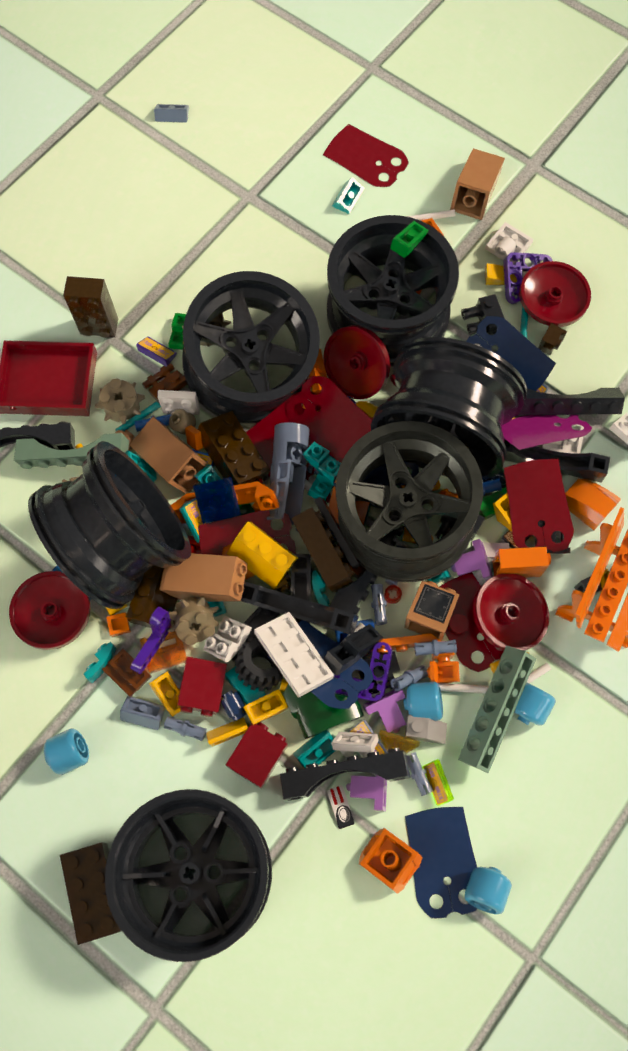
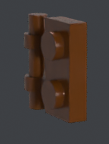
[142,363,187,404]

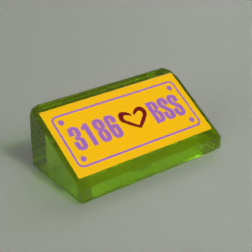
[423,759,454,806]

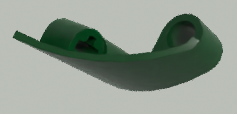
[283,683,364,739]

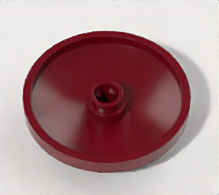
[519,261,591,327]
[323,325,390,400]
[9,571,90,650]
[473,573,549,651]

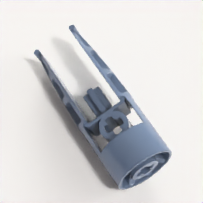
[267,423,309,525]

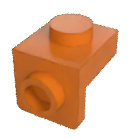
[427,661,460,683]

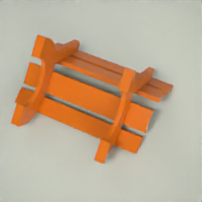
[555,507,628,652]

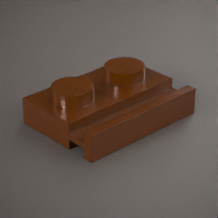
[102,649,152,698]

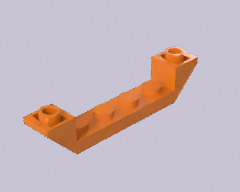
[171,481,280,524]
[365,633,455,662]

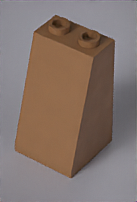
[450,148,505,220]
[129,417,209,494]
[159,553,248,602]

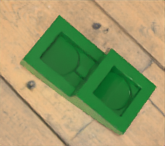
[168,313,186,350]

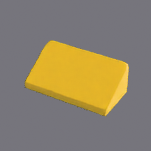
[206,717,248,747]

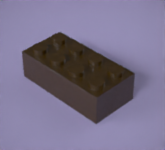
[63,276,118,338]
[198,411,270,486]
[291,507,354,593]
[60,842,122,945]

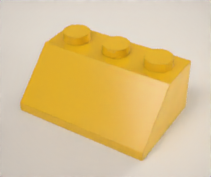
[227,522,298,589]

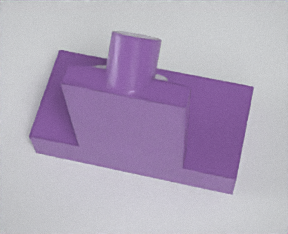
[451,539,493,581]
[362,689,406,733]
[346,775,387,812]

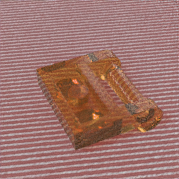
[140,631,187,674]

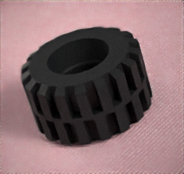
[235,637,283,691]

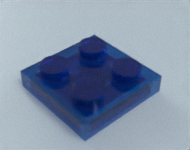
[193,477,241,524]

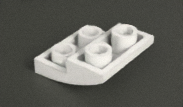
[203,615,252,662]

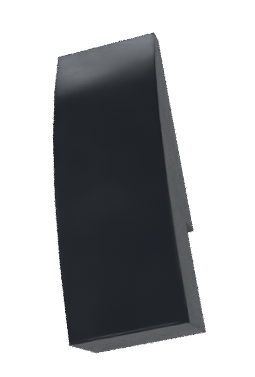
[324,624,384,676]

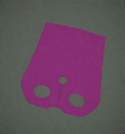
[502,415,592,450]

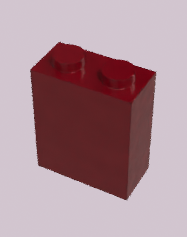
[176,656,227,717]
[226,722,288,789]

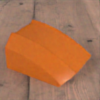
[565,479,621,530]
[359,828,422,894]

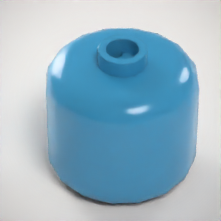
[403,682,443,721]
[514,683,556,726]
[44,728,89,775]
[465,867,512,915]

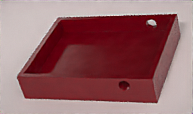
[0,340,97,416]

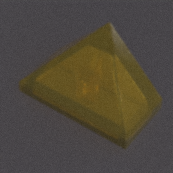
[378,730,420,754]

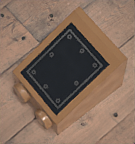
[404,581,459,641]

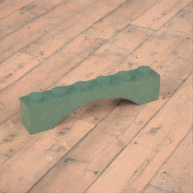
[14,433,129,469]

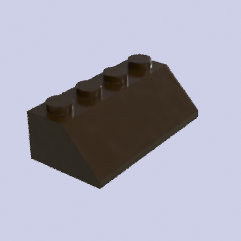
[126,566,178,628]

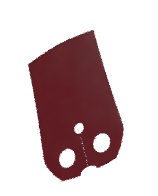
[323,124,409,187]
[286,376,372,463]
[246,391,322,477]
[504,459,574,552]
[199,510,296,555]
[439,572,504,672]

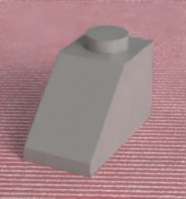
[404,715,447,744]

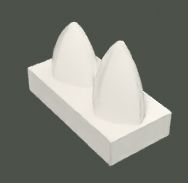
[332,731,378,758]

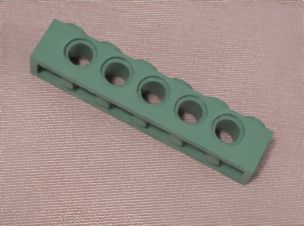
[458,645,536,773]

